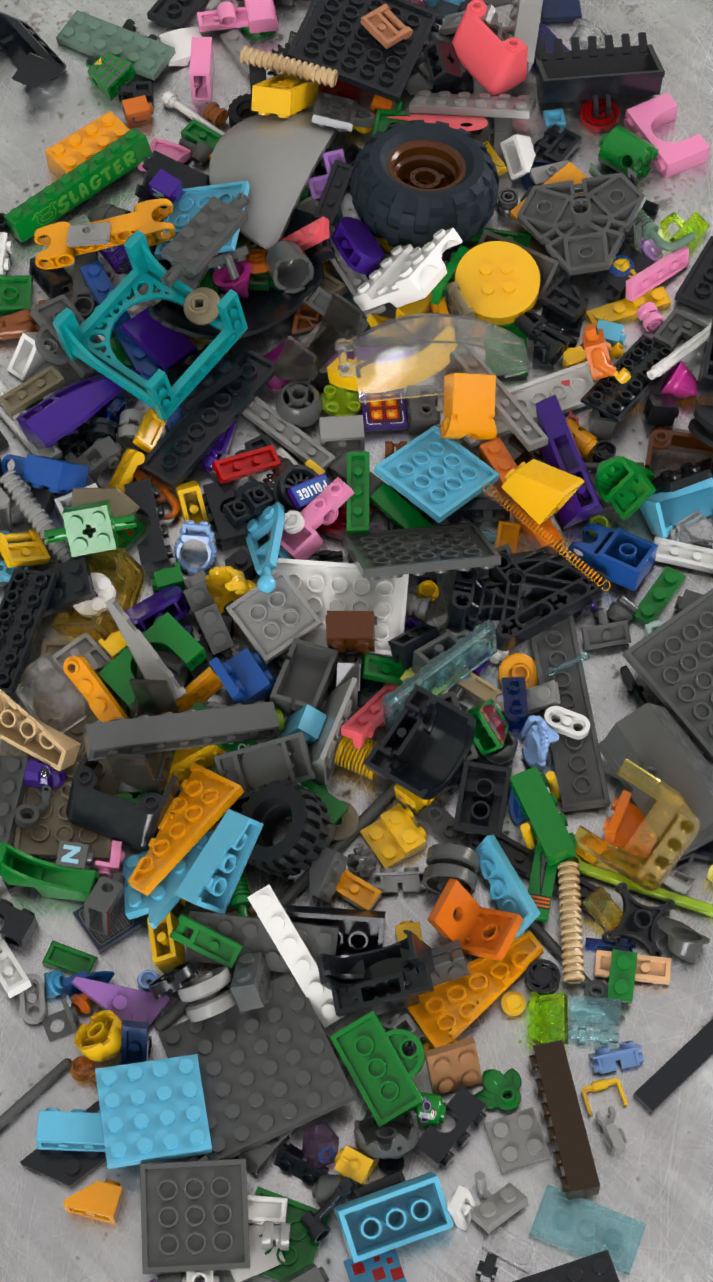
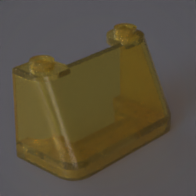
[52,548,144,643]

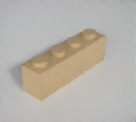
[0,689,81,771]

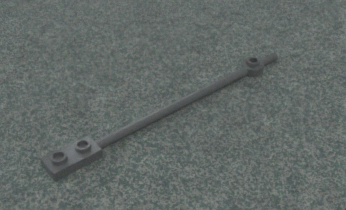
[418,799,625,1025]

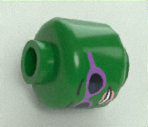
[411,1092,446,1128]

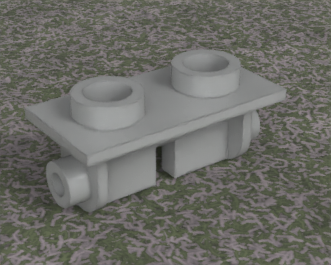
[375,867,425,893]

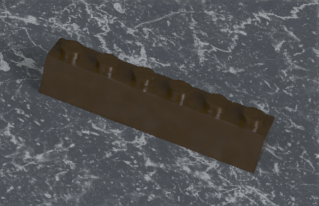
[528,1040,600,1200]

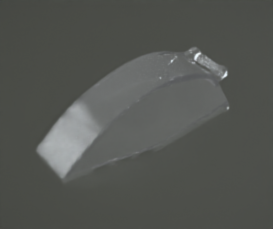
[335,313,530,403]

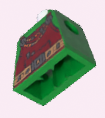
[466,699,509,756]

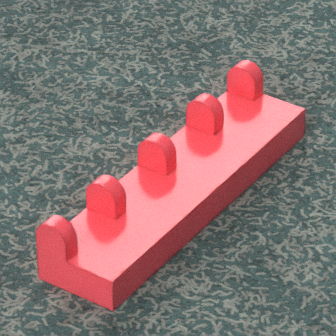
[341,684,408,749]

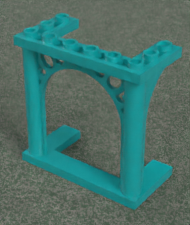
[52,230,248,422]

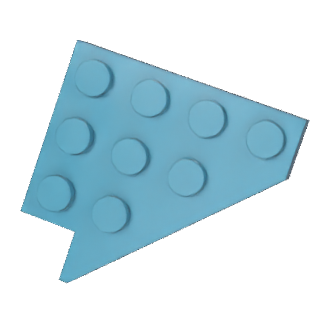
[123,830,214,929]

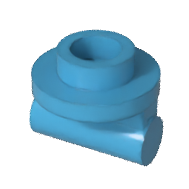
[44,970,66,999]

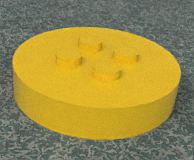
[455,241,540,325]

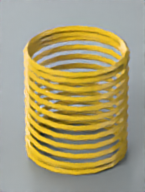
[334,736,380,780]

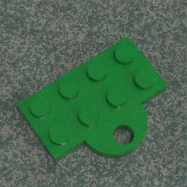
[330,1010,425,1127]

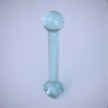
[546,652,590,676]

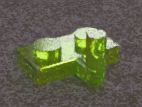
[660,211,710,250]

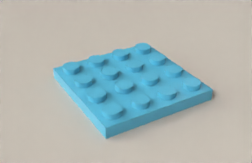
[154,180,250,260]
[374,425,500,523]
[95,1054,212,1169]

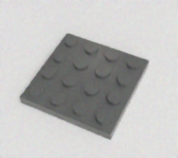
[140,1159,250,1275]

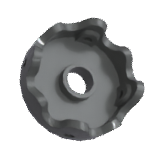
[354,1108,419,1159]

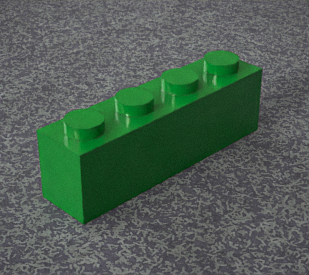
[509,766,578,867]

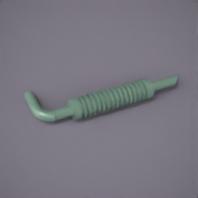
[589,163,696,251]

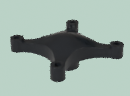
[602,882,675,957]

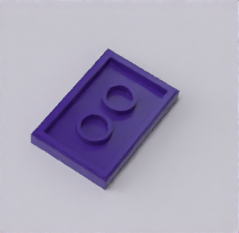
[121,305,196,372]

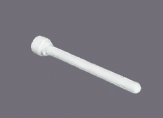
[161,90,225,136]

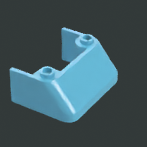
[640,477,713,538]

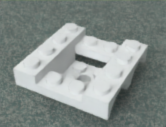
[353,228,463,312]

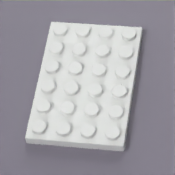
[271,558,409,658]

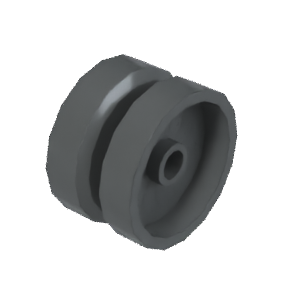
[423,843,480,895]

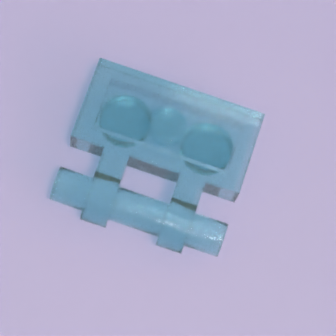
[568,995,622,1045]

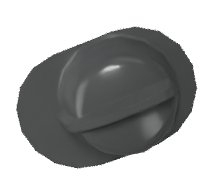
[656,918,710,963]

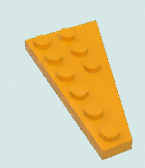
[128,763,244,896]
[405,931,544,1049]

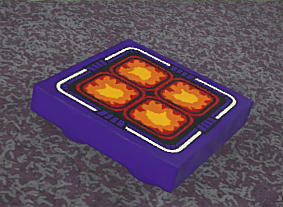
[361,389,408,432]

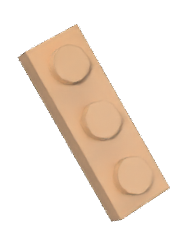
[594,950,671,985]

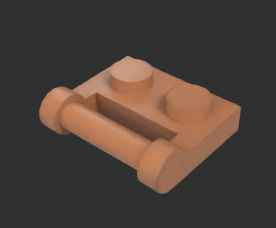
[360,4,413,49]

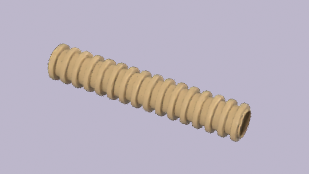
[240,45,338,88]
[557,861,585,984]

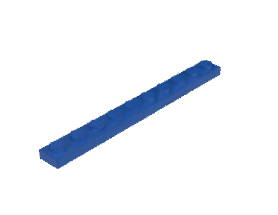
[80,260,184,431]

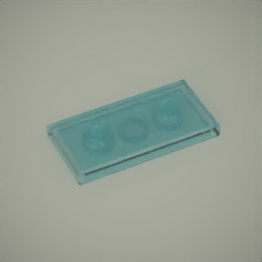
[529,1184,646,1275]

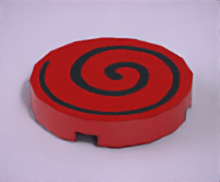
[579,99,620,133]

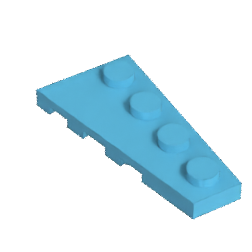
[474,835,541,939]

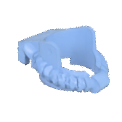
[174,520,217,576]
[520,715,559,772]

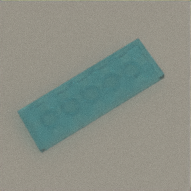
[382,619,497,730]

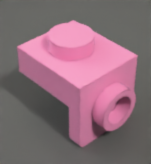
[91,840,125,878]

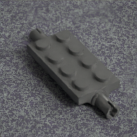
[161,193,250,287]

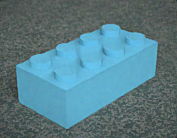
[334,1172,454,1263]

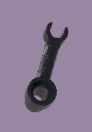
[300,1177,357,1243]

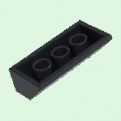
[286,905,386,955]

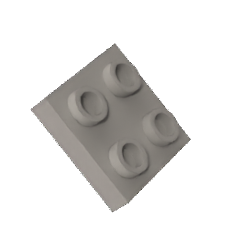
[49,632,113,693]

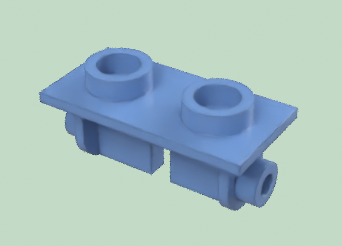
[588,1040,644,1075]

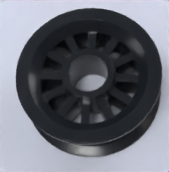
[273,465,319,513]

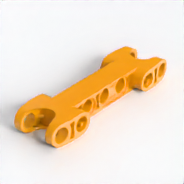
[34,198,175,270]

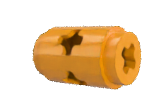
[565,417,599,460]

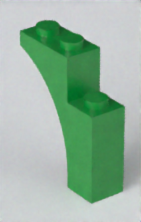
[0,842,100,901]

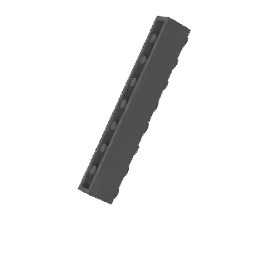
[83,701,279,761]

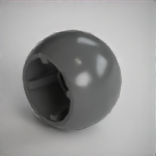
[275,381,323,429]

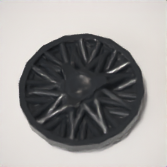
[58,423,92,457]

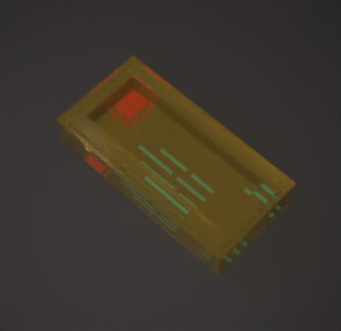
[582,886,623,940]

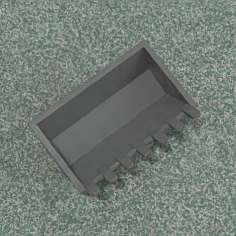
[597,702,713,861]

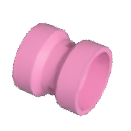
[636,302,665,332]

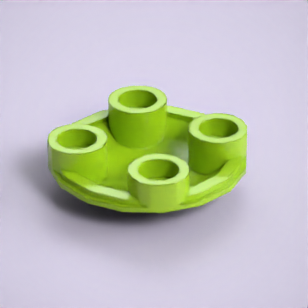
[321,385,362,417]

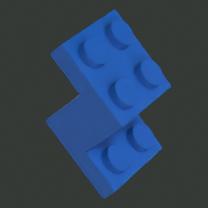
[209,648,277,705]

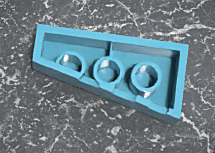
[174,809,264,914]

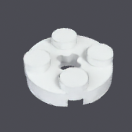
[73,573,116,618]

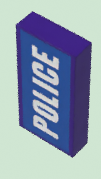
[287,473,331,510]

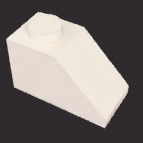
[500,134,536,181]
[7,332,51,381]

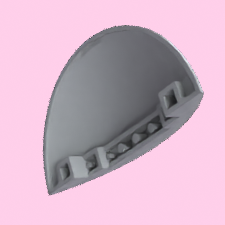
[209,111,340,250]

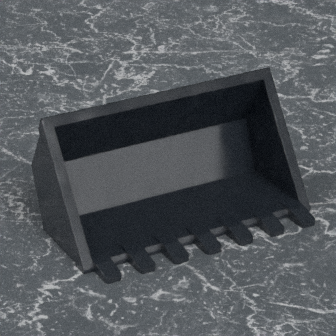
[534,32,665,118]

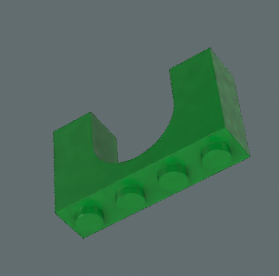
[98,612,208,717]

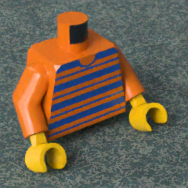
[581,324,631,384]

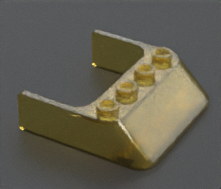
[575,759,700,891]

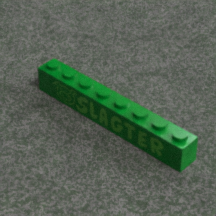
[4,128,152,243]

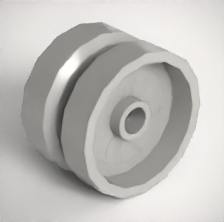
[177,966,237,1023]

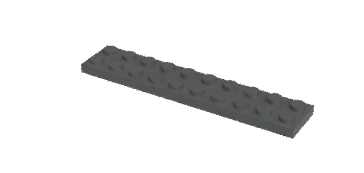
[523,600,610,812]

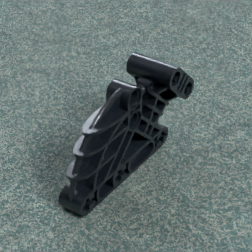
[446,547,608,651]

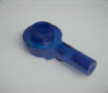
[585,937,636,952]

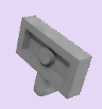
[470,1171,528,1233]

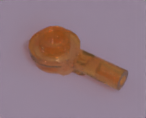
[70,1056,97,1086]

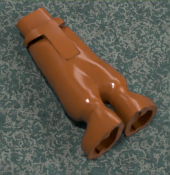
[0,300,46,341]

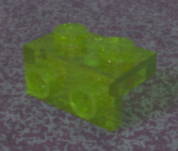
[527,992,568,1045]

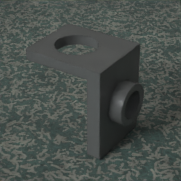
[42,998,79,1042]

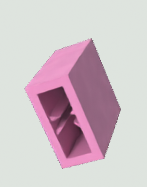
[189,37,214,101]

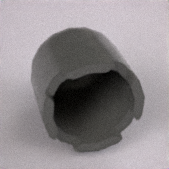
[265,241,314,293]

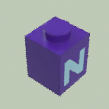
[149,169,183,203]

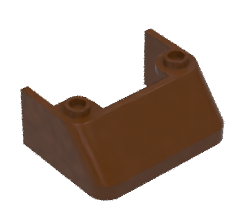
[644,426,713,469]

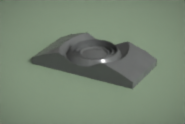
[214,731,316,800]

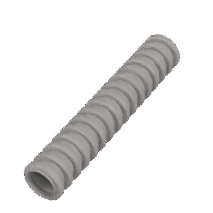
[0,470,78,563]

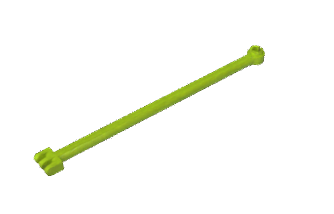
[563,855,713,918]

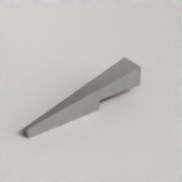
[105,597,187,709]

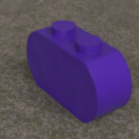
[331,217,385,275]
[124,586,190,632]

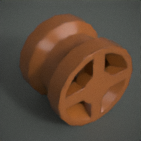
[203,102,228,128]

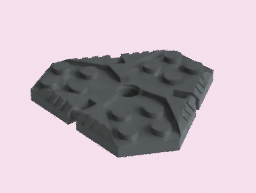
[517,173,645,276]

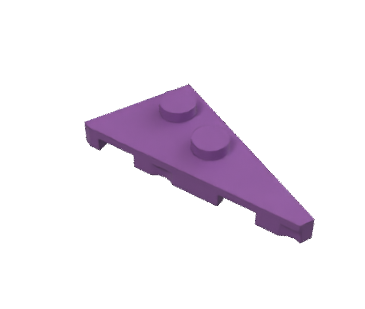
[71,976,170,1026]

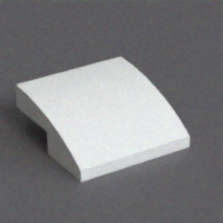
[158,27,202,66]

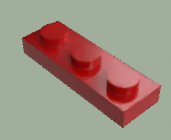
[212,445,281,484]

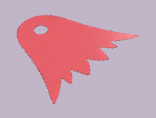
[387,113,488,131]

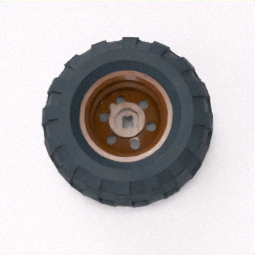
[350,120,499,251]

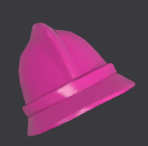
[213,261,252,298]
[659,361,699,398]

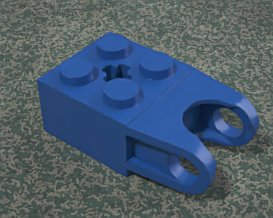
[1,454,89,494]
[568,523,658,591]

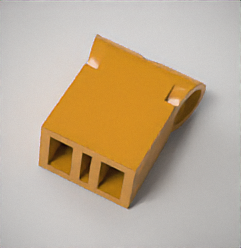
[440,373,497,441]

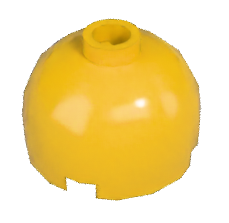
[74,1010,123,1062]

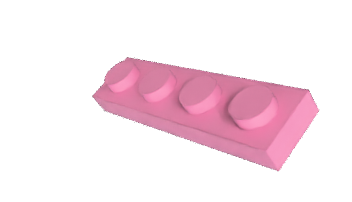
[625,246,689,302]

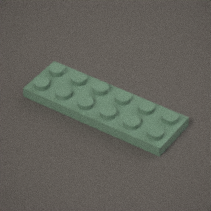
[56,10,176,81]

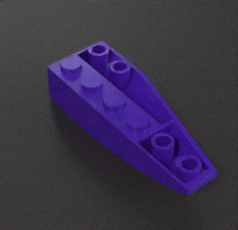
[16,368,141,448]

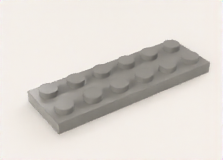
[409,90,536,119]

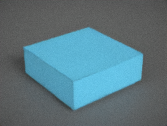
[543,108,567,130]

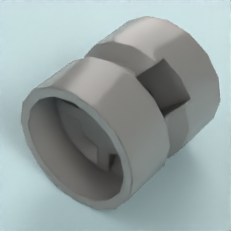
[116,409,145,450]

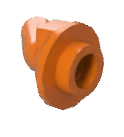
[71,993,94,1014]

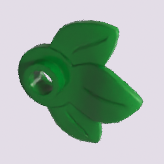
[475,1068,522,1111]

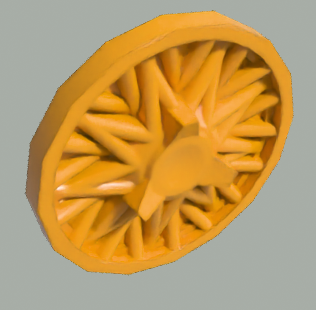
[498,653,538,694]

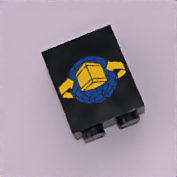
[587,241,654,302]

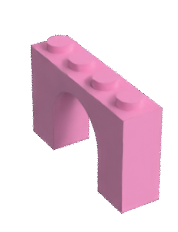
[624,92,710,178]

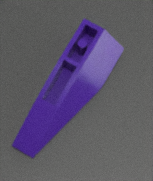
[535,395,604,529]

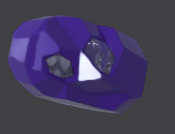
[24,758,66,790]

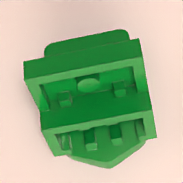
[593,456,657,520]

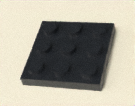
[166,343,243,410]

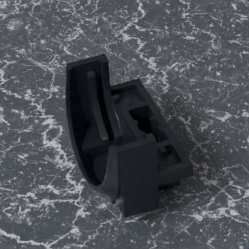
[316,930,435,1017]

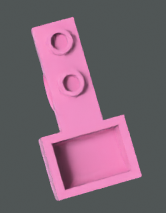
[197,0,279,34]
[267,477,354,560]

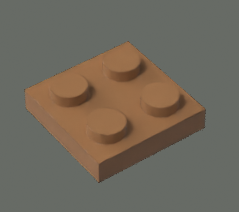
[425,1037,483,1095]

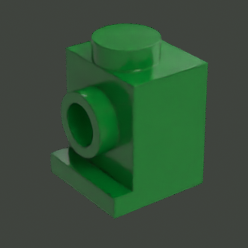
[150,562,185,592]

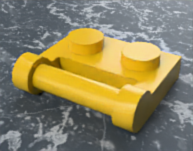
[0,529,50,568]

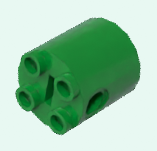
[598,126,659,180]

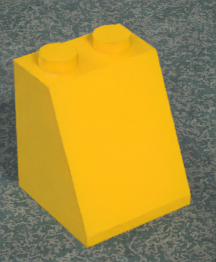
[501,459,585,525]

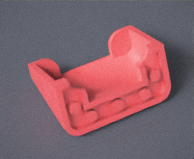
[451,0,528,95]

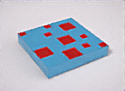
[344,1249,407,1282]

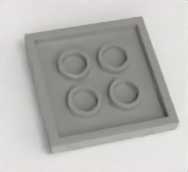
[226,569,323,664]

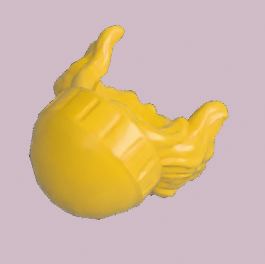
[205,566,257,615]

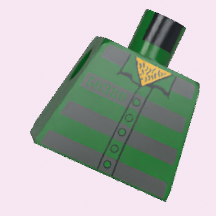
[86,52,136,101]

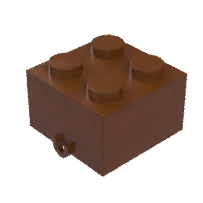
[325,611,377,655]

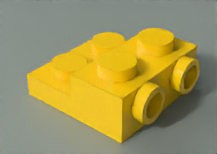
[360,804,428,868]

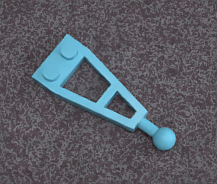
[246,502,285,593]

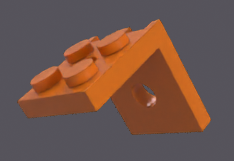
[427,878,524,961]

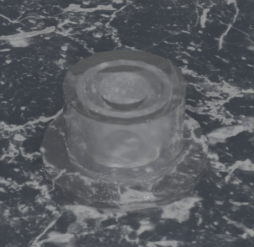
[569,18,606,50]

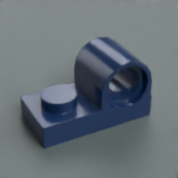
[121,1020,152,1065]

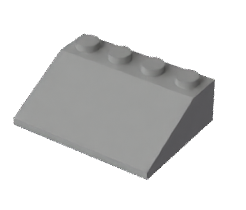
[307,677,358,786]

